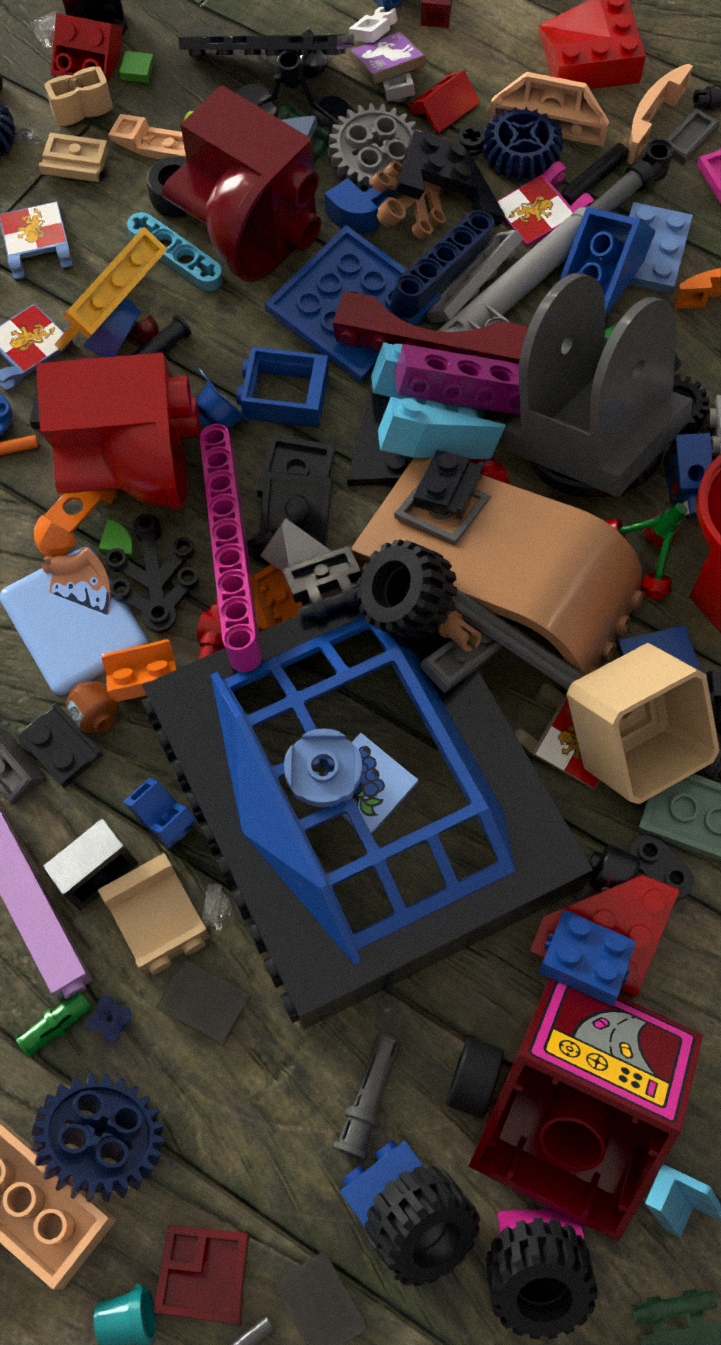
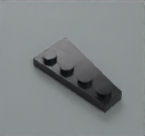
[347,381,412,486]

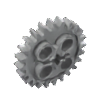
[328,103,421,190]

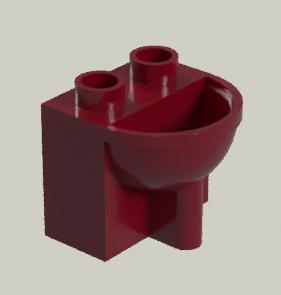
[162,85,321,282]

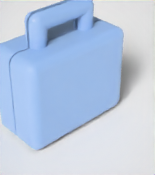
[0,547,149,696]

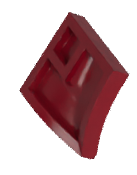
[153,1225,250,1326]

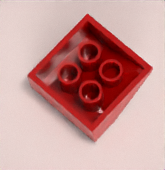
[538,0,646,89]

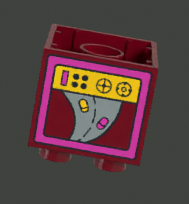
[468,978,703,1242]

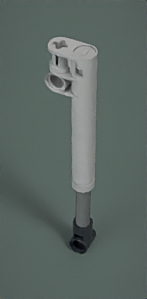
[438,139,673,332]

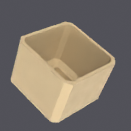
[567,643,720,804]

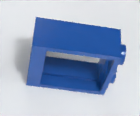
[236,347,329,428]

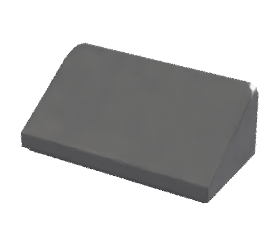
[0,729,46,805]

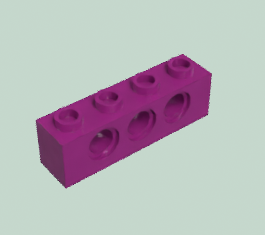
[394,344,521,415]

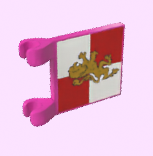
[497,161,594,248]

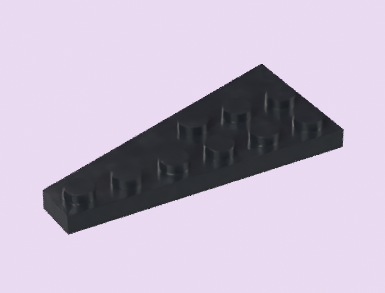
[178,34,354,56]

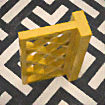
[54,227,168,351]

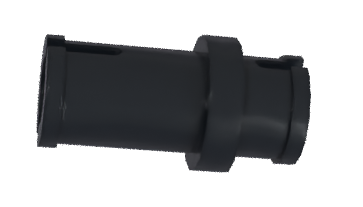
[693,86,721,111]

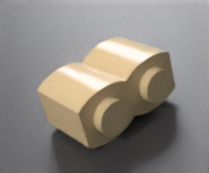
[44,67,113,126]

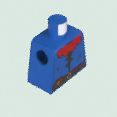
[663,433,712,519]

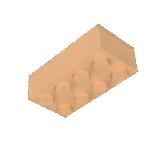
[0,1119,117,1290]

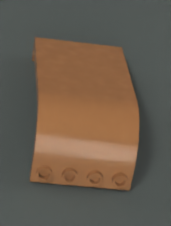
[351,458,645,675]

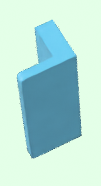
[645,1164,721,1238]

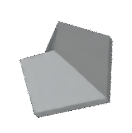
[260,518,332,572]

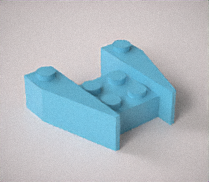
[371,342,505,459]

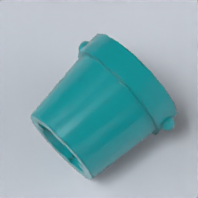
[93,1284,157,1345]

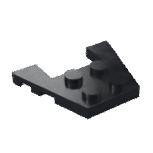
[394,130,505,226]

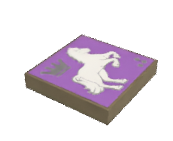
[349,31,426,84]

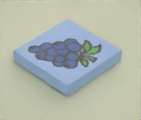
[322,733,418,835]

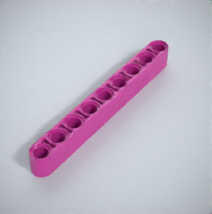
[199,424,262,672]

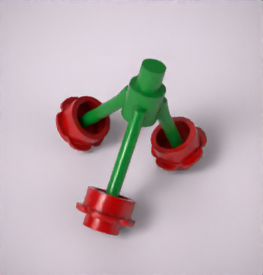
[604,503,687,600]

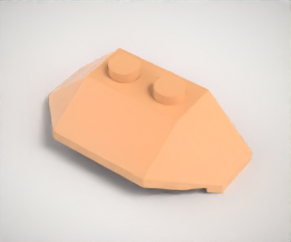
[489,72,609,147]

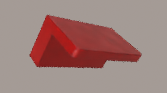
[407,70,479,133]

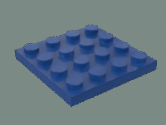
[265,225,442,383]

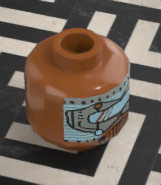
[66,681,119,734]

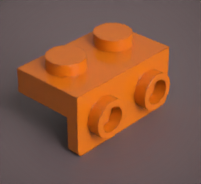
[251,564,307,631]

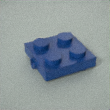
[539,909,636,1007]

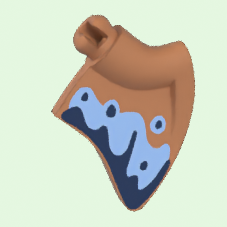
[42,546,111,615]

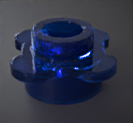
[86,996,132,1042]

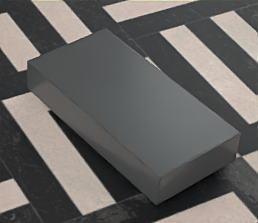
[665,108,720,165]

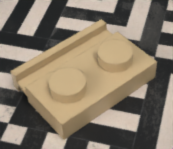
[39,133,109,182]

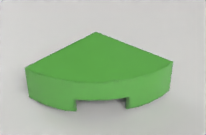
[98,519,134,560]

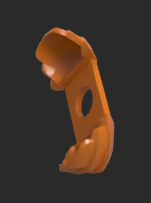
[34,489,119,557]

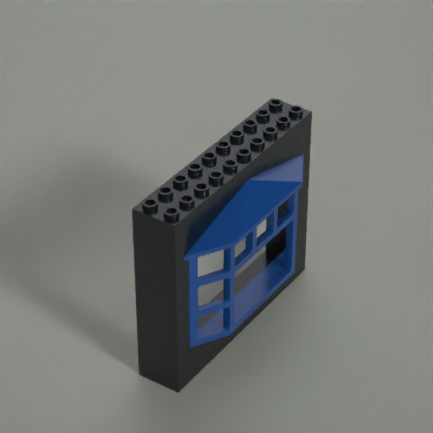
[141,581,593,1030]

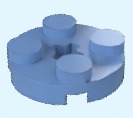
[284,728,362,807]

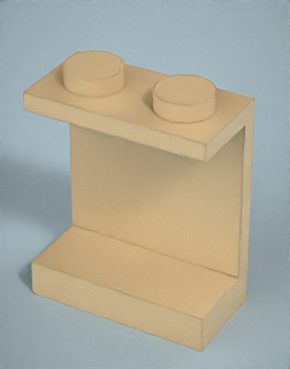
[98,853,210,975]

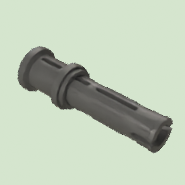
[332,1035,401,1161]

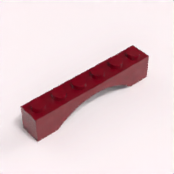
[333,291,529,364]

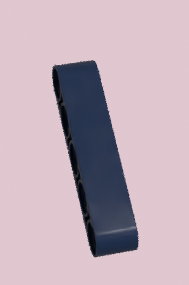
[390,210,494,318]

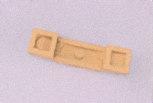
[627,64,693,164]
[108,114,186,160]

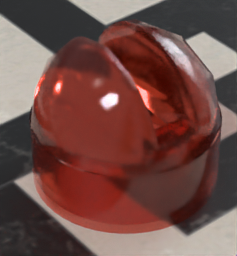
[131,315,159,343]

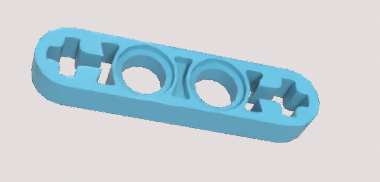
[127,212,223,292]

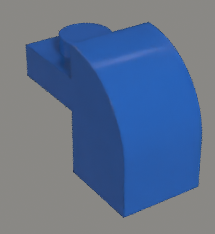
[324,178,395,234]
[84,298,142,358]
[123,777,196,849]

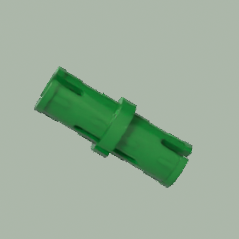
[15,991,93,1058]

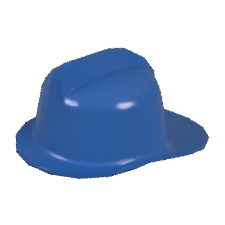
[197,366,250,430]

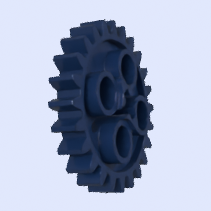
[31,1074,165,1203]

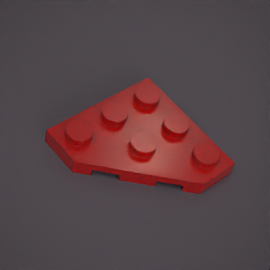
[530,874,680,997]

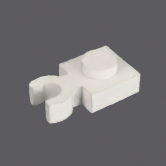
[349,7,398,44]

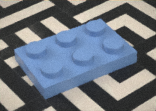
[628,202,693,294]

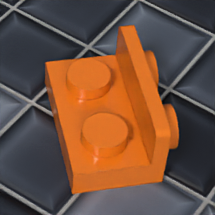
[102,639,177,702]

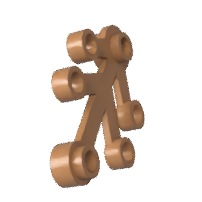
[371,160,446,240]

